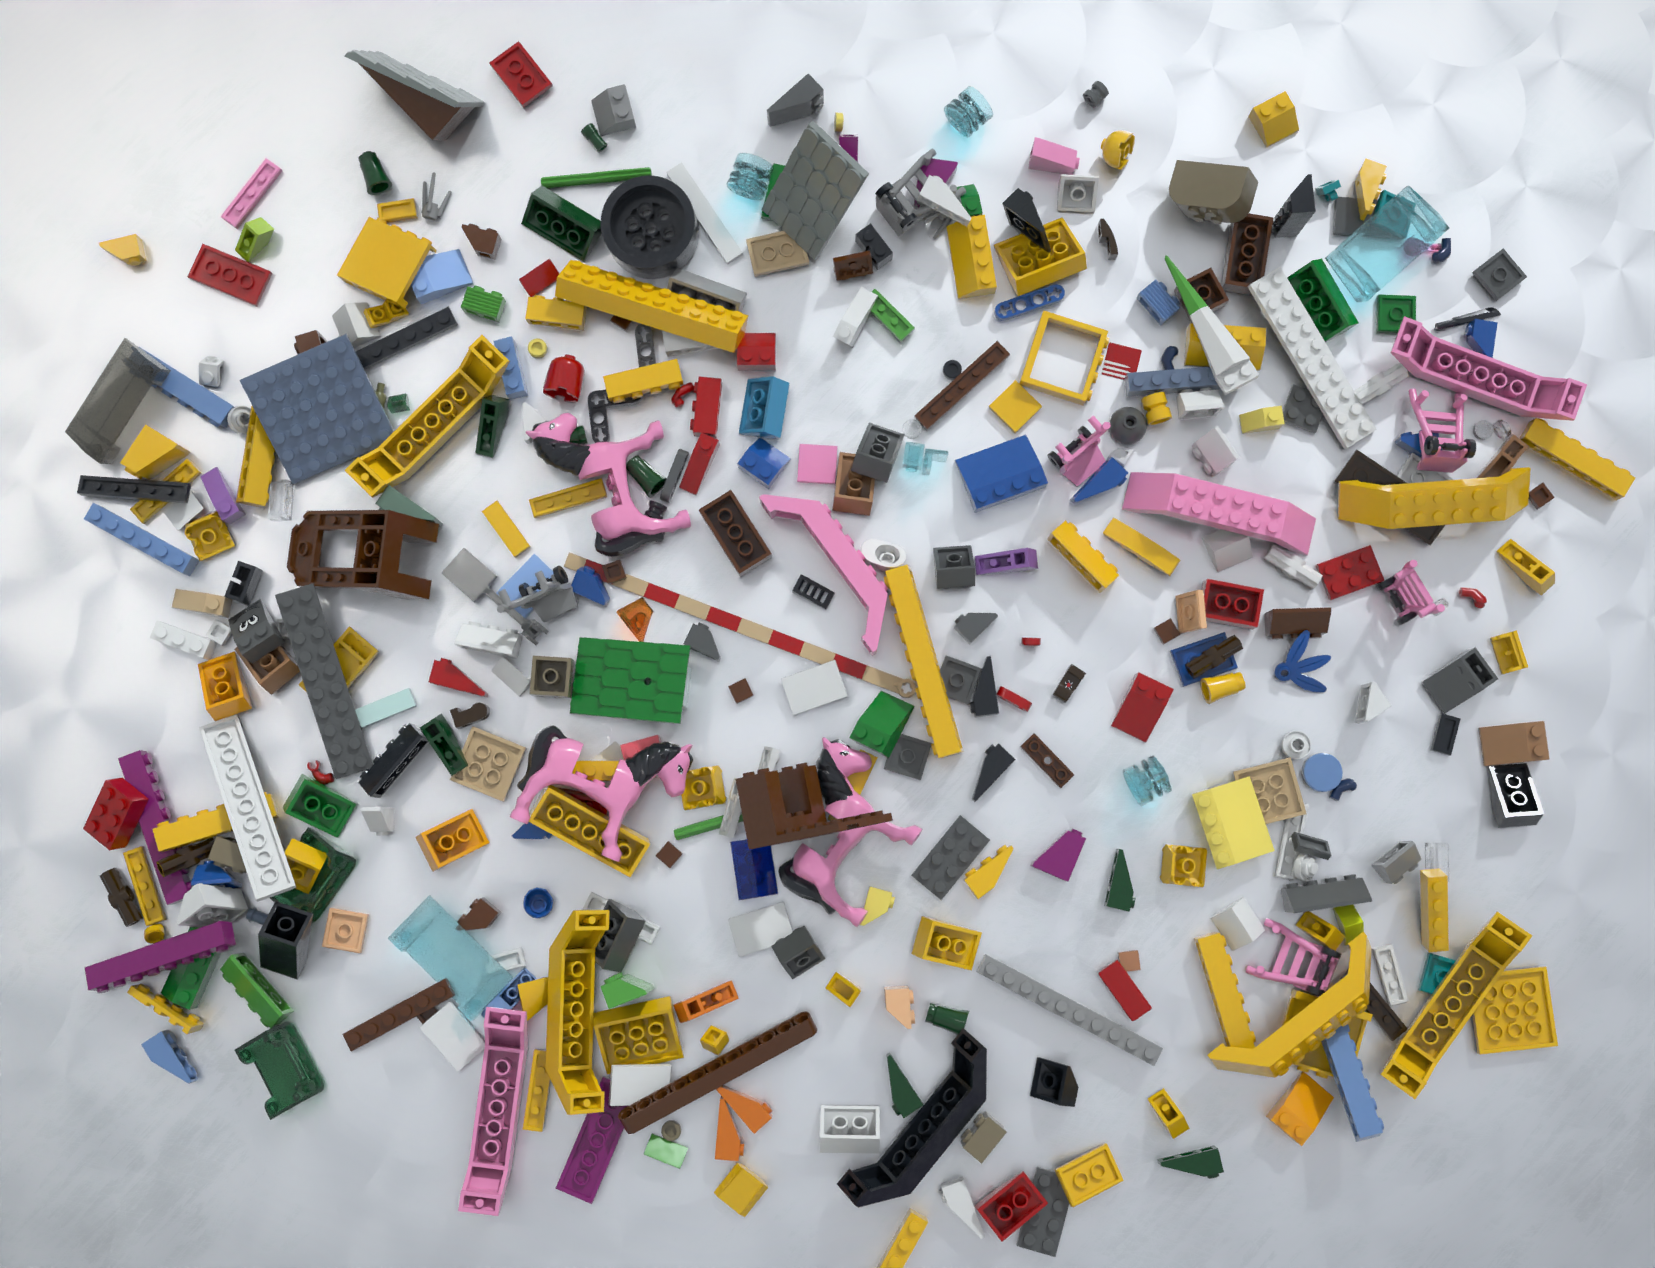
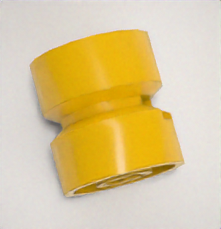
[1141,392,1172,425]

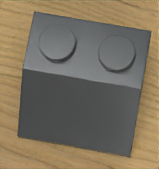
[933,545,975,589]
[771,926,825,980]

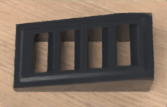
[792,574,835,609]

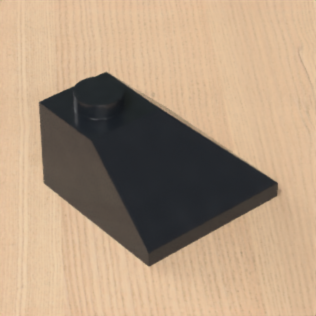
[1030,1057,1079,1107]

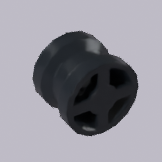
[644,500,667,519]

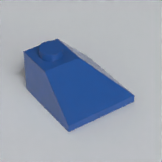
[191,861,242,889]

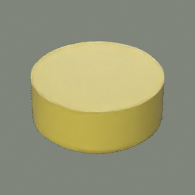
[834,112,844,132]
[528,338,548,358]

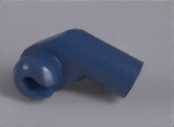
[1432,238,1451,263]
[1161,346,1179,370]
[1330,778,1357,801]

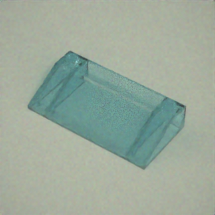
[1325,185,1450,302]
[388,895,514,1021]

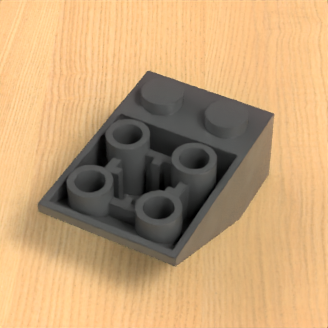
[1422,647,1498,714]

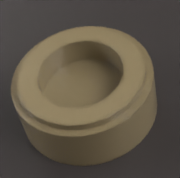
[661,1120,681,1141]

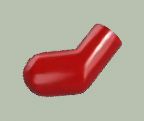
[671,382,694,408]
[1459,587,1487,608]

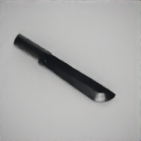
[1435,307,1501,330]

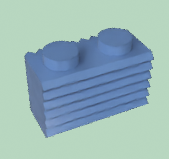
[1136,279,1181,325]

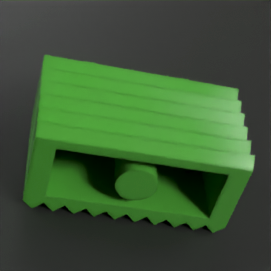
[461,286,506,322]

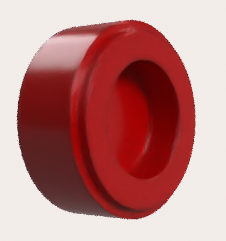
[1021,637,1041,646]

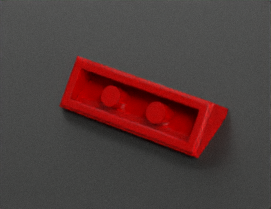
[1098,959,1152,1021]

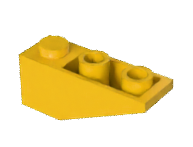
[1355,158,1387,221]
[963,845,1014,899]

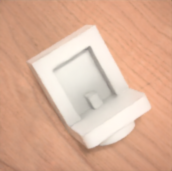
[199,356,224,387]

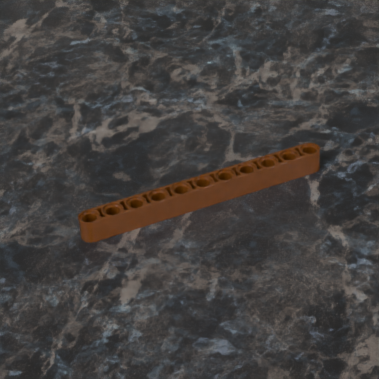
[618,1012,817,1134]

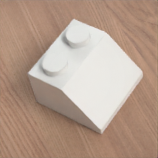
[1176,387,1224,419]
[1192,426,1239,477]

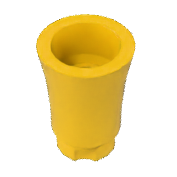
[1200,672,1246,704]

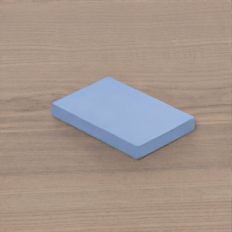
[496,554,553,619]

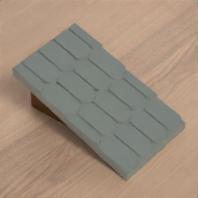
[344,50,485,140]
[761,121,869,260]

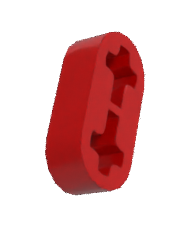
[996,686,1032,712]

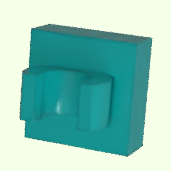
[1315,180,1341,201]

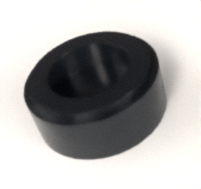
[943,360,962,380]

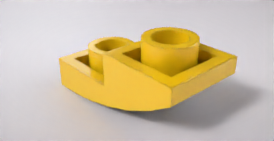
[363,301,409,328]

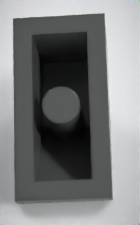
[954,613,998,644]
[683,622,721,662]

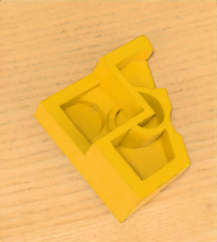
[517,977,548,1021]

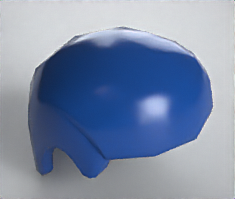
[523,887,553,919]

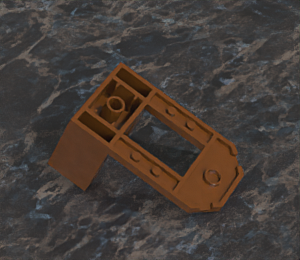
[287,510,439,599]
[735,763,893,850]

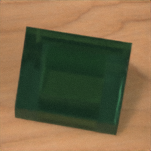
[387,393,410,414]

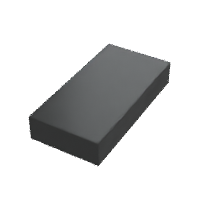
[1291,832,1332,860]

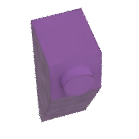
[200,467,246,524]
[975,548,1038,575]

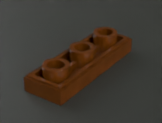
[1020,733,1074,788]

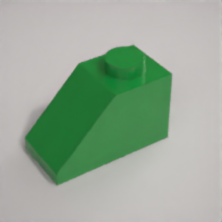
[957,184,983,217]

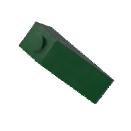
[475,395,510,458]
[420,713,468,776]
[1104,849,1136,912]
[887,1053,923,1118]
[1157,1145,1224,1179]

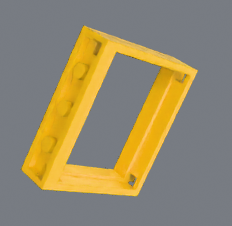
[1019,310,1110,406]

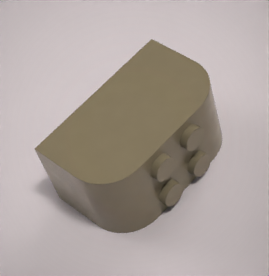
[1169,160,1259,224]

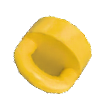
[144,923,165,944]

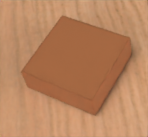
[1118,950,1141,972]

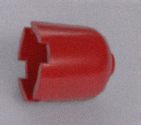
[543,354,585,402]

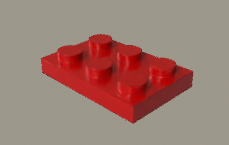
[489,41,553,108]
[1315,545,1385,601]

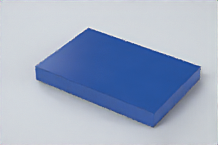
[1170,632,1238,687]

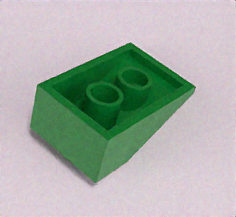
[849,691,915,758]
[283,774,356,838]

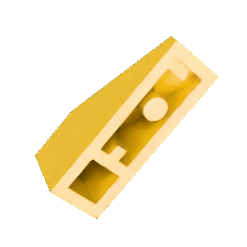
[1497,539,1555,596]

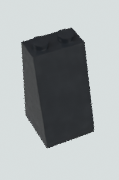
[258,901,313,980]

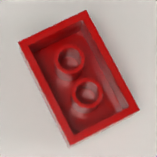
[1201,579,1264,630]
[83,778,149,851]

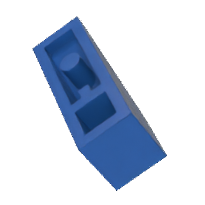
[1070,457,1129,502]

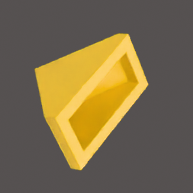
[825,972,861,1007]

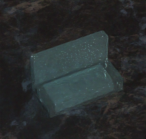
[922,449,948,476]

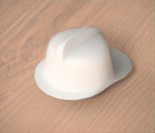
[861,539,906,572]

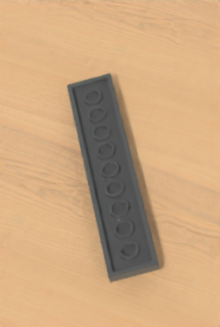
[275,583,373,779]

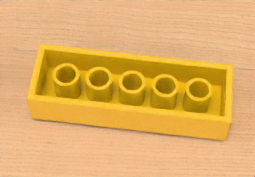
[529,785,650,877]

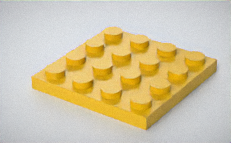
[1472,966,1558,1054]

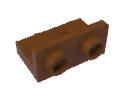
[833,250,873,281]

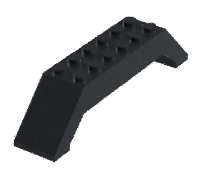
[837,1028,987,1208]

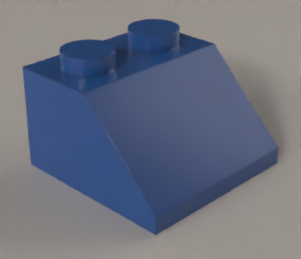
[737,437,791,489]

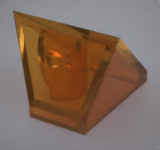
[616,597,654,642]

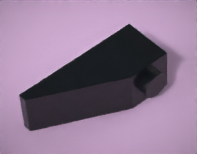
[969,656,999,717]
[972,743,1016,802]

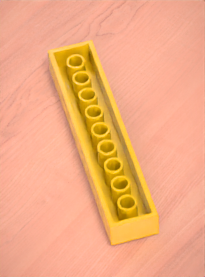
[555,260,748,353]
[883,565,964,758]

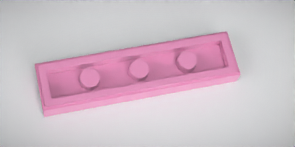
[221,158,282,229]

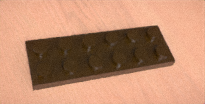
[1334,449,1445,546]

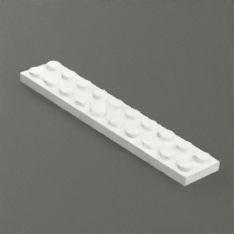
[1247,267,1377,449]
[199,714,296,902]

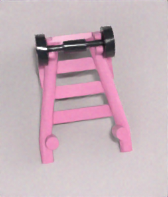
[1408,389,1476,473]
[1047,415,1111,486]
[1376,560,1445,625]
[1246,918,1342,996]

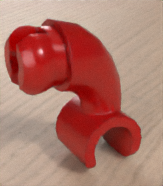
[307,760,334,785]

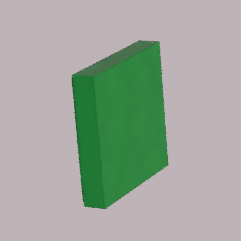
[1376,294,1416,333]

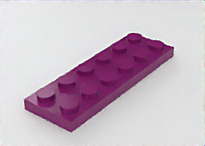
[555,1076,627,1204]

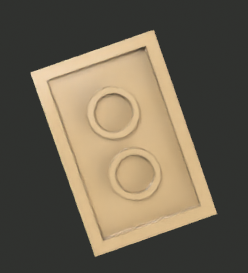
[746,231,809,277]

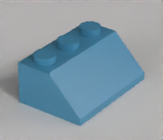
[739,376,789,439]

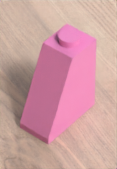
[1028,137,1080,175]

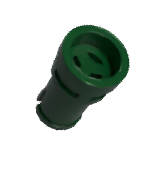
[581,123,608,152]

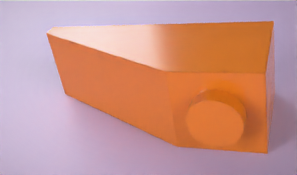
[673,980,739,1023]
[716,1085,773,1134]
[715,1096,744,1161]

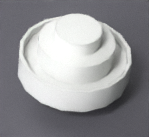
[227,405,251,434]
[1281,731,1311,760]
[1294,853,1318,881]

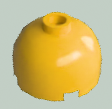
[1100,130,1135,170]

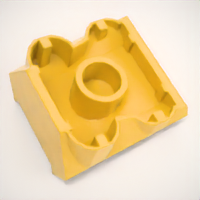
[184,511,235,561]
[681,765,727,810]
[1160,844,1207,887]
[714,1163,768,1217]

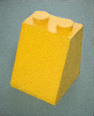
[120,424,190,480]

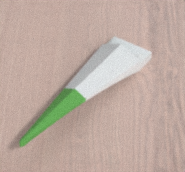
[1165,255,1259,395]

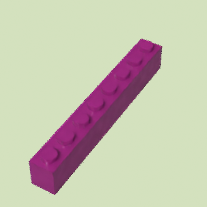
[118,750,192,905]
[84,921,236,993]

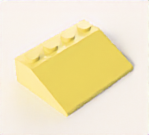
[1192,776,1275,869]

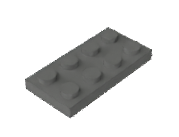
[911,815,990,900]
[1016,1167,1069,1257]

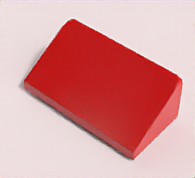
[519,259,560,297]

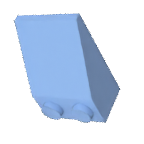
[411,249,473,305]

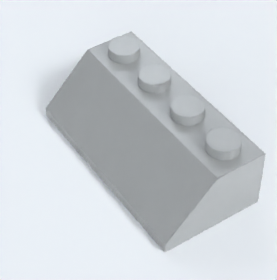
[667,268,747,313]

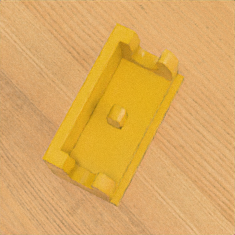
[1490,630,1528,675]

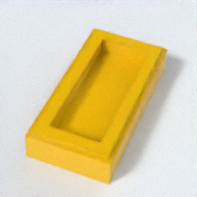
[377,198,418,223]

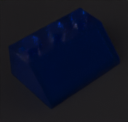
[730,839,778,900]

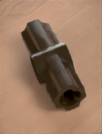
[1185,635,1243,679]
[156,837,215,877]
[100,868,143,927]

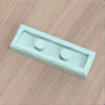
[355,688,417,728]

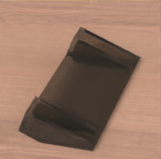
[65,338,171,464]

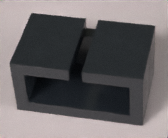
[855,223,893,270]
[224,561,263,606]

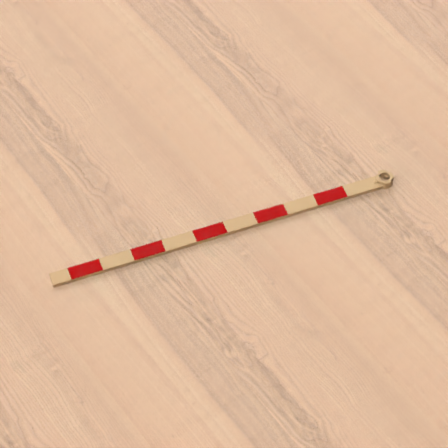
[564,552,916,698]

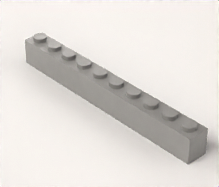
[976,954,1163,1066]

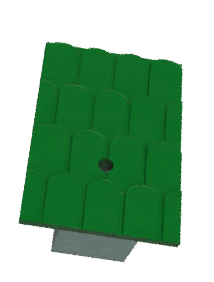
[570,637,692,724]

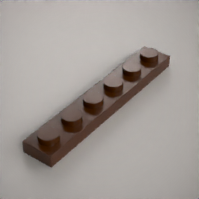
[914,341,1010,431]
[342,978,455,1052]

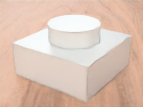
[205,619,232,646]

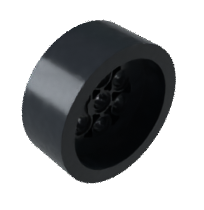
[600,175,699,279]

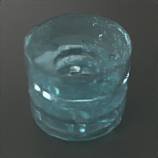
[944,86,993,138]
[726,153,774,200]
[1123,755,1172,806]

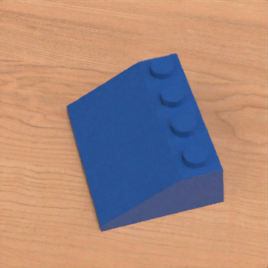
[955,434,1048,513]

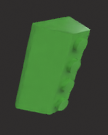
[220,953,294,1029]
[600,972,654,1009]

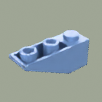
[481,967,537,1018]
[141,1030,198,1084]

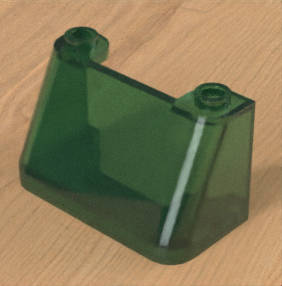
[270,827,356,923]
[235,1021,324,1120]

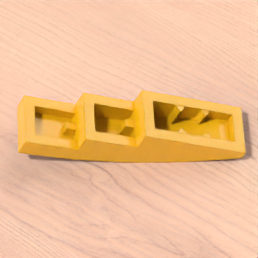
[1103,517,1181,576]

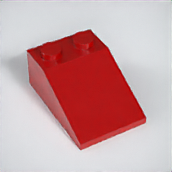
[1111,672,1174,743]
[975,1171,1048,1242]

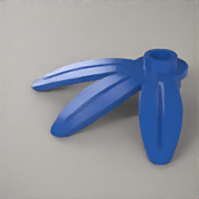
[1275,630,1331,692]

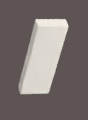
[1372,944,1408,1007]

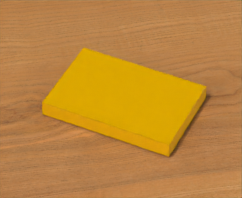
[1055,1143,1124,1207]

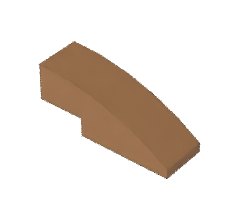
[1477,434,1529,478]

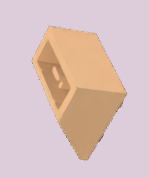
[884,986,915,1029]

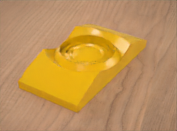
[299,626,379,692]

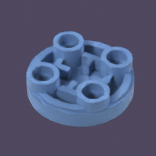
[1302,753,1343,792]

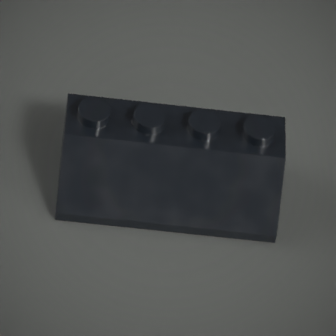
[1271,174,1316,238]
[358,723,428,798]

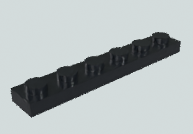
[356,306,458,370]
[77,475,191,503]

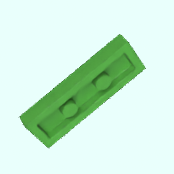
[871,289,915,342]

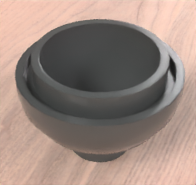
[1109,407,1147,445]

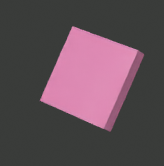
[797,444,837,484]

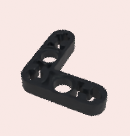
[588,389,643,443]

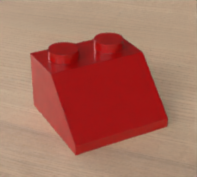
[737,333,776,371]

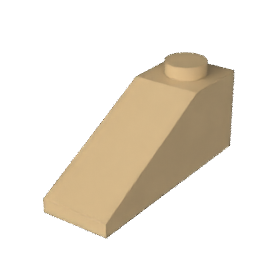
[172,589,233,618]

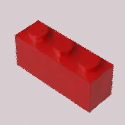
[690,376,722,438]

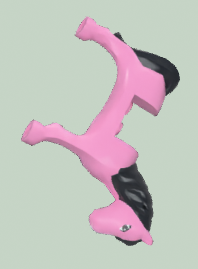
[526,413,691,557]
[510,725,693,862]
[778,737,923,927]

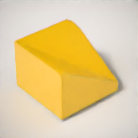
[700,1025,729,1056]

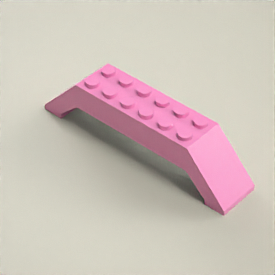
[1390,316,1587,421]
[1122,472,1316,556]
[759,494,888,656]
[458,1007,528,1216]

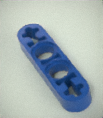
[994,284,1065,321]

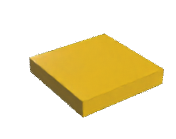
[989,380,1042,433]

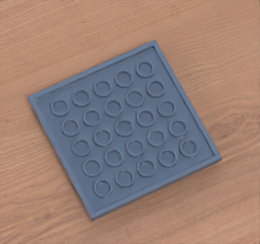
[239,333,394,484]

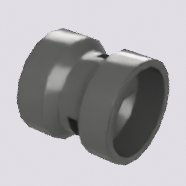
[1083,80,1109,108]

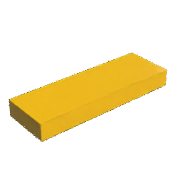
[482,501,531,558]

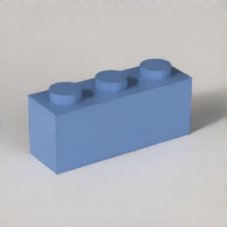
[493,336,528,400]

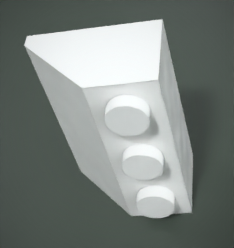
[454,621,522,659]
[177,883,248,928]
[820,1105,880,1154]

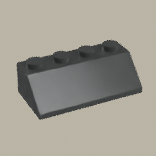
[1281,874,1372,913]

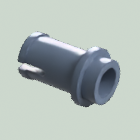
[246,907,268,925]

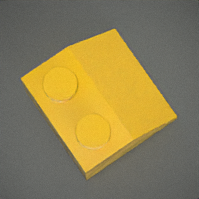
[1248,91,1299,148]
[285,838,328,894]

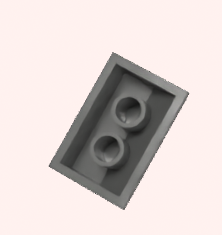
[595,899,646,972]

